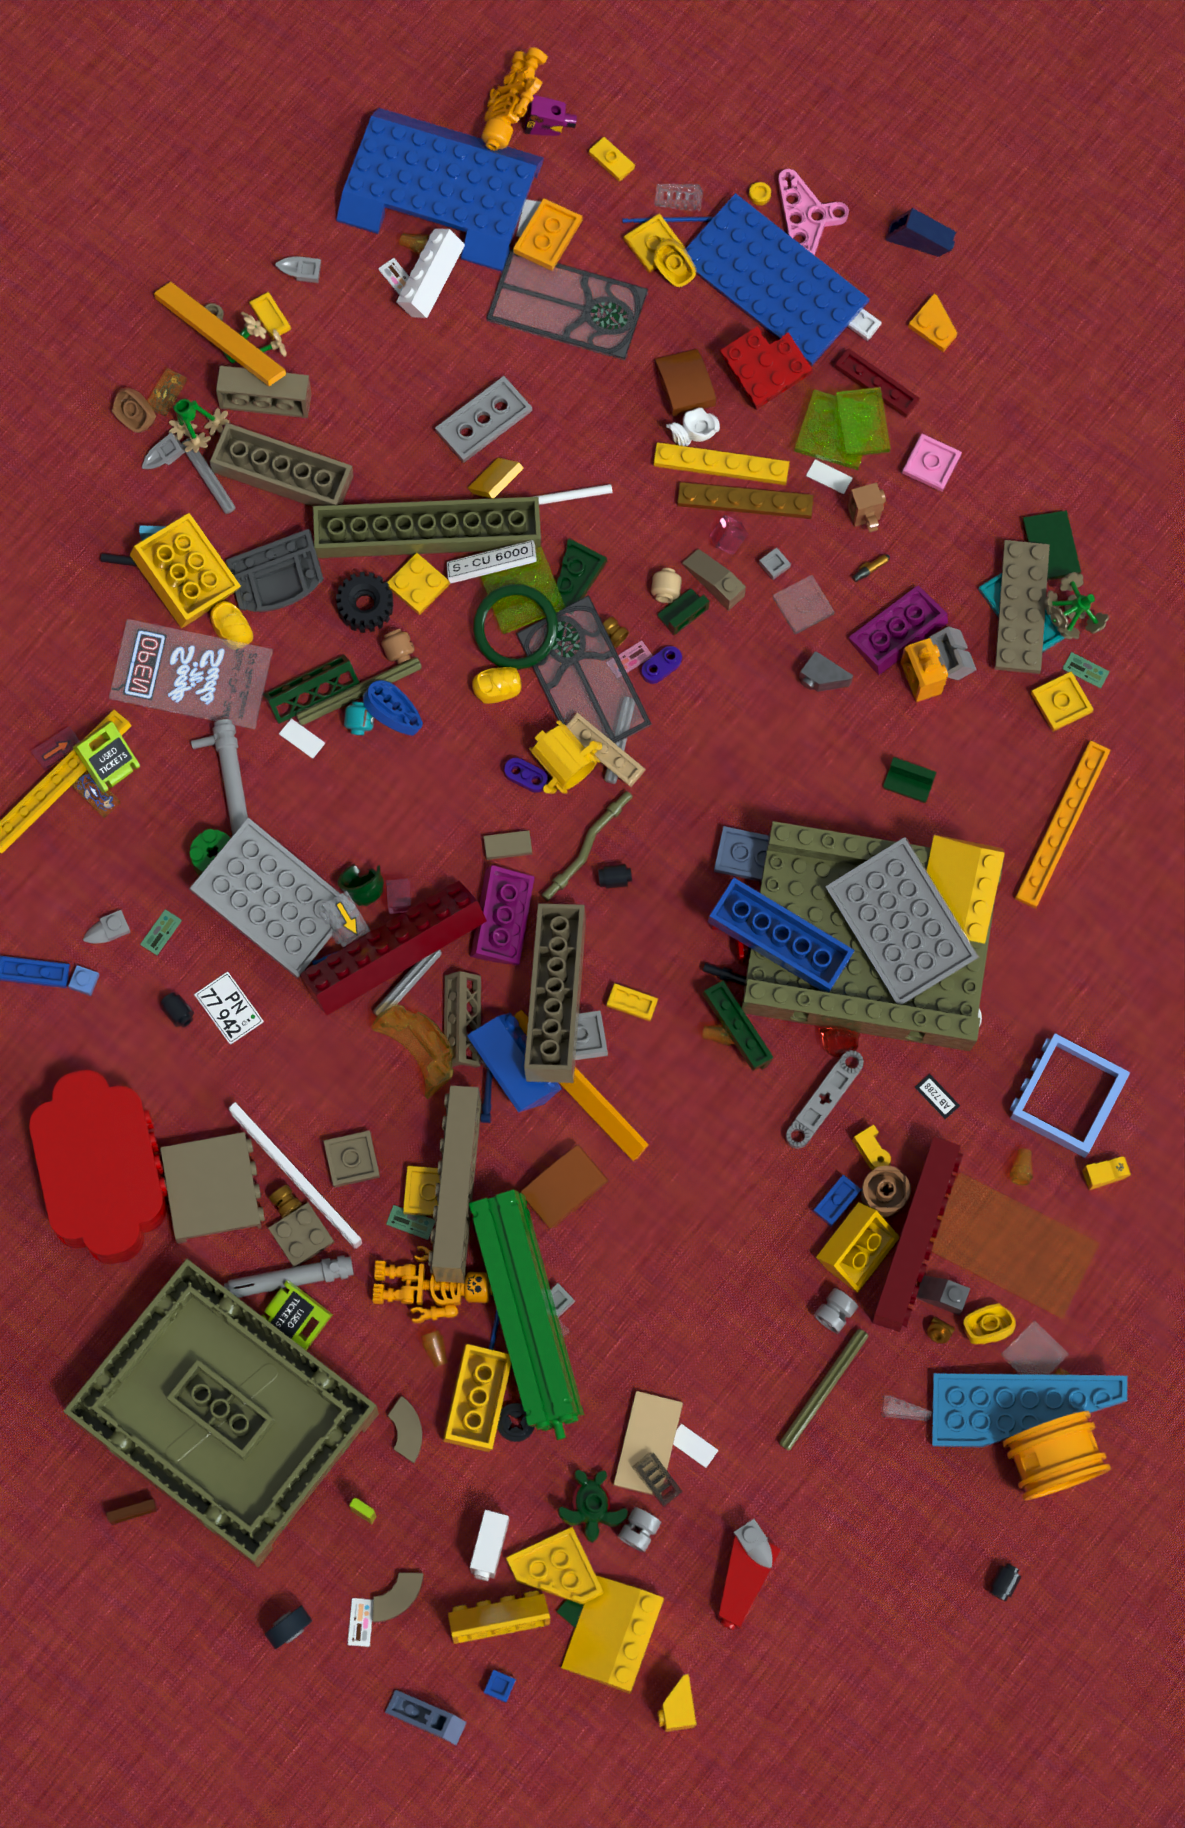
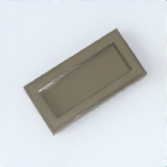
[484,830,532,860]

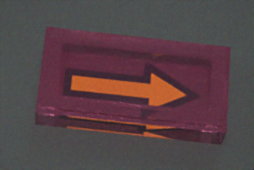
[31,726,80,771]

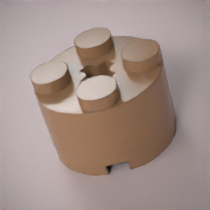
[861,1166,910,1218]

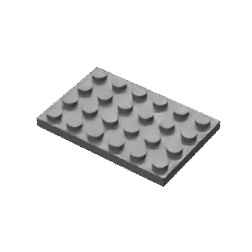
[189,818,356,978]
[825,837,979,1005]

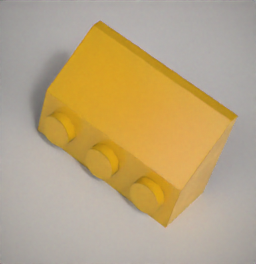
[816,1202,900,1292]

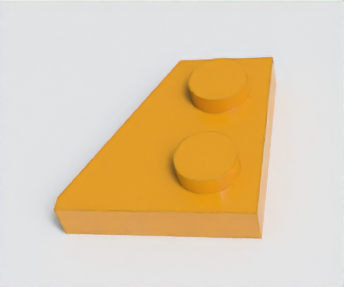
[908,293,957,352]

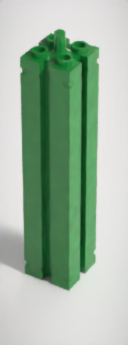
[469,1189,584,1440]

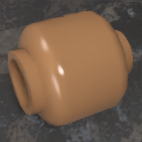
[381,629,415,664]

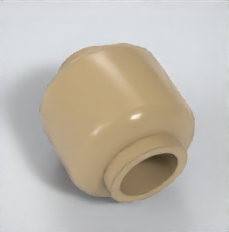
[651,568,682,603]

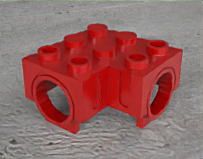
[720,326,813,410]

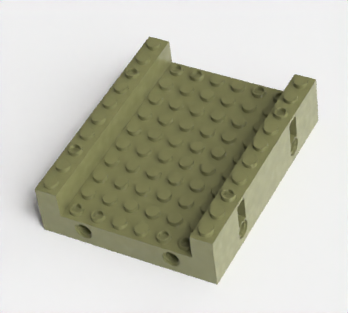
[741,821,1003,1051]
[63,1259,379,1568]

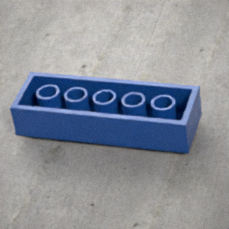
[708,878,855,993]

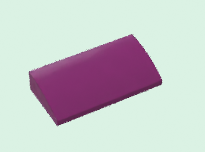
[849,585,948,675]
[470,865,535,965]

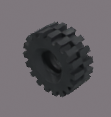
[336,572,393,633]

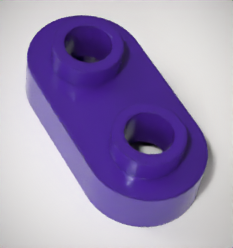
[641,646,682,684]
[505,758,548,793]

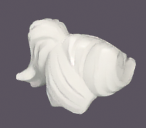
[666,408,720,446]

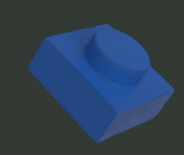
[484,1670,516,1703]

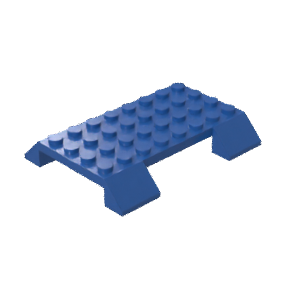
[337,108,544,272]

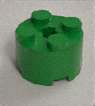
[190,829,231,876]

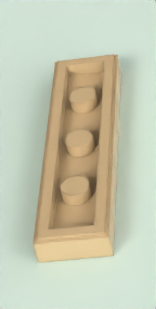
[566,713,646,787]

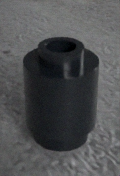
[598,864,632,889]
[160,992,194,1027]
[989,1563,1021,1602]

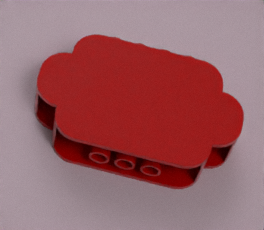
[29,1070,168,1264]

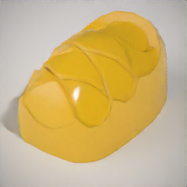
[654,238,697,287]
[211,601,254,651]
[472,667,521,704]
[964,1303,1016,1344]

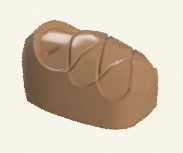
[112,387,156,432]

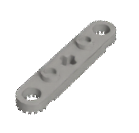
[786,1050,864,1149]

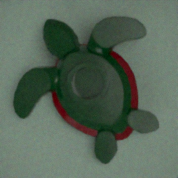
[558,1470,628,1543]

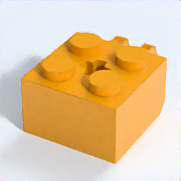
[900,638,948,702]

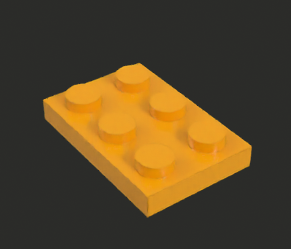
[513,198,583,271]

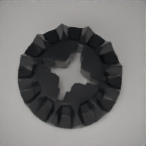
[497,1403,535,1442]

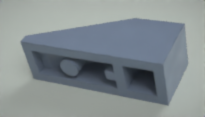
[385,1690,467,1745]

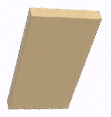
[614,1391,683,1497]

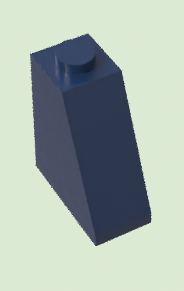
[885,208,956,257]

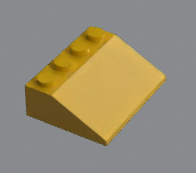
[130,513,241,629]
[926,835,1005,944]
[561,1576,664,1694]
[448,1591,550,1644]

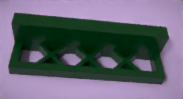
[263,654,359,724]
[702,981,774,1071]

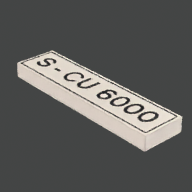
[447,540,537,584]

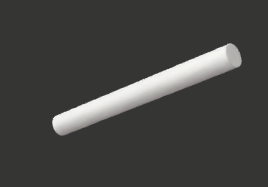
[534,484,612,505]

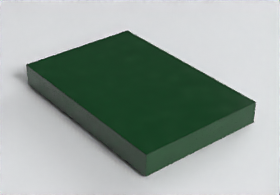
[1022,510,1081,580]

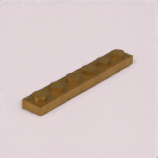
[678,482,813,519]

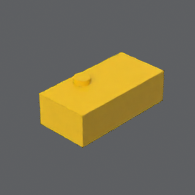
[443,1344,511,1452]

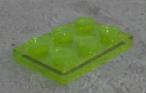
[836,387,891,457]

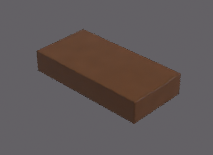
[106,1499,158,1525]

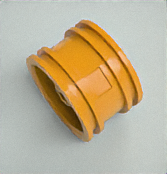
[1003,1411,1111,1501]

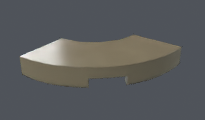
[388,1396,422,1464]
[373,1573,423,1622]

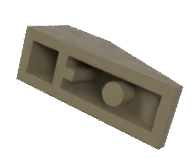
[682,549,746,611]

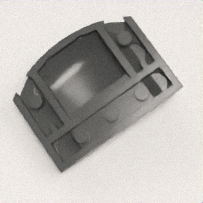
[226,529,324,612]

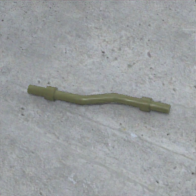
[541,791,633,901]

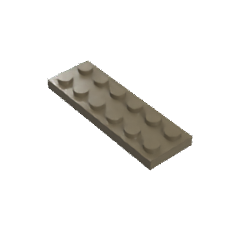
[995,540,1050,674]

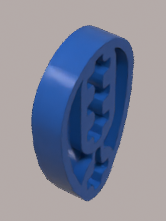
[363,680,423,736]

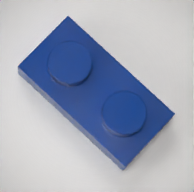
[813,1175,862,1227]

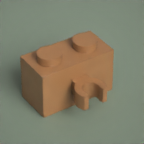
[848,483,886,533]

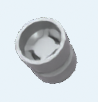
[814,1288,858,1334]
[618,1507,661,1553]

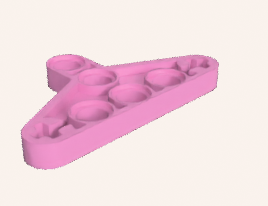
[778,169,849,255]

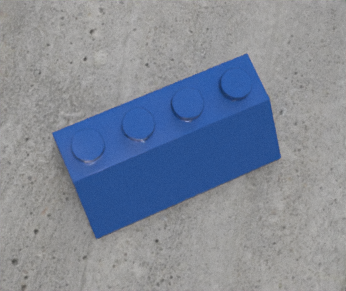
[467,1013,562,1113]

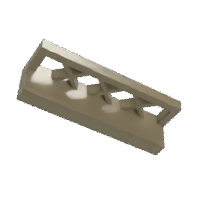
[444,971,481,1068]

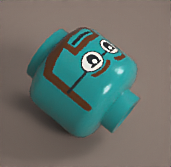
[344,702,374,736]

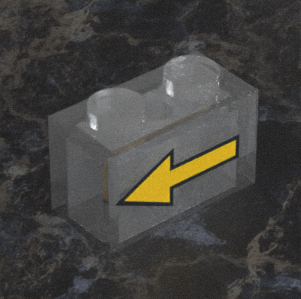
[320,891,370,947]

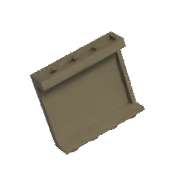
[160,1132,265,1244]

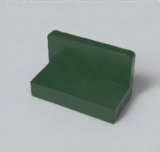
[658,589,710,635]
[883,757,937,803]

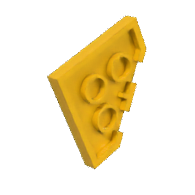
[506,1527,604,1604]

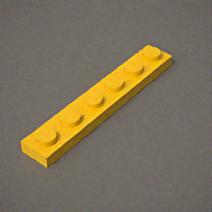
[654,442,790,485]

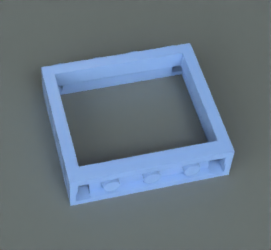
[1009,1033,1130,1158]

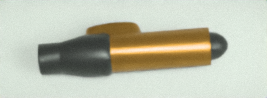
[852,554,890,582]

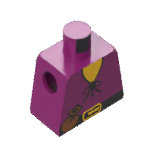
[524,95,577,136]

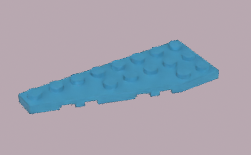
[932,1373,1128,1447]

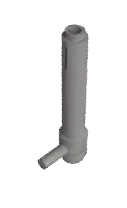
[191,719,248,836]
[224,1255,354,1298]

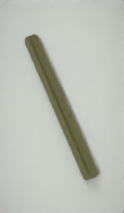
[296,657,422,725]
[779,1329,868,1451]

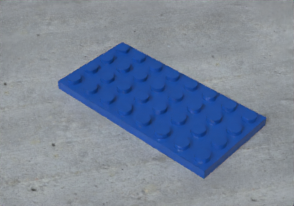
[685,193,869,366]

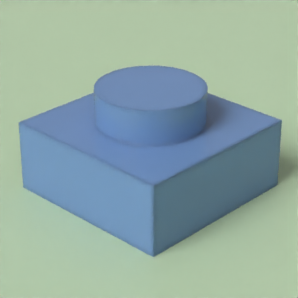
[68,965,99,996]

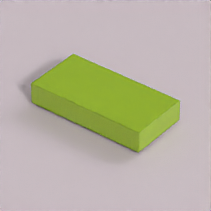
[349,1498,376,1524]

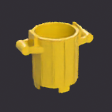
[529,721,602,794]

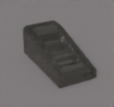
[632,1452,683,1507]

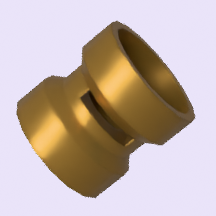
[599,616,629,648]
[269,1185,302,1218]

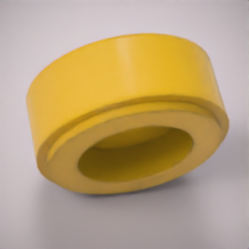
[749,182,771,205]

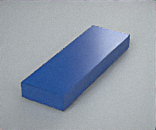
[0,956,70,988]

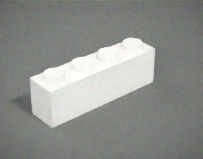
[396,229,465,318]

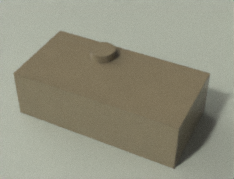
[216,366,311,418]

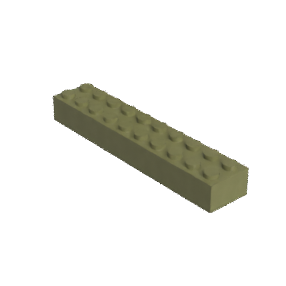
[313,497,541,558]

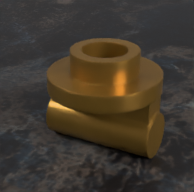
[927,1317,955,1344]

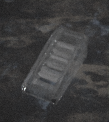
[655,184,703,211]
[881,1394,931,1421]

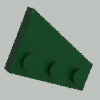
[552,538,607,615]

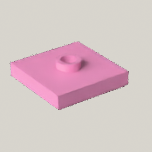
[902,434,962,492]

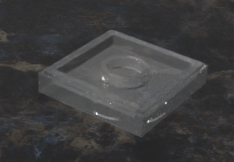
[773,575,835,635]
[1001,1320,1069,1375]

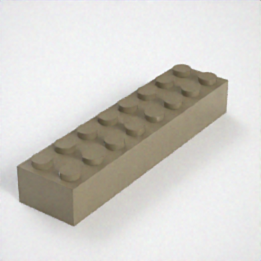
[524,904,586,1083]
[428,1086,482,1283]

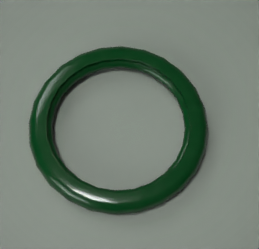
[473,584,558,670]

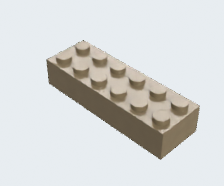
[210,423,353,507]

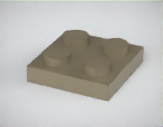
[324,1131,380,1188]
[268,1203,334,1267]

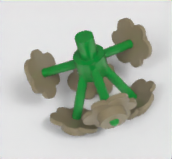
[1044,572,1109,639]

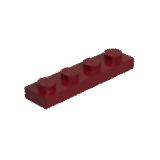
[835,348,920,418]

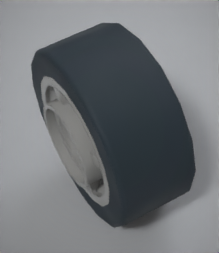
[264,1606,313,1649]

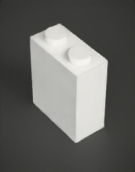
[470,1510,509,1581]

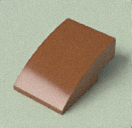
[655,349,716,416]
[520,1145,609,1229]

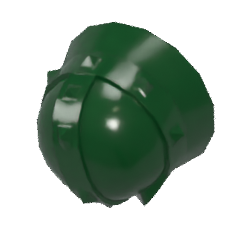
[338,864,384,907]

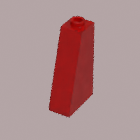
[718,1526,781,1630]

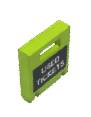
[73,721,140,793]
[261,1280,333,1351]

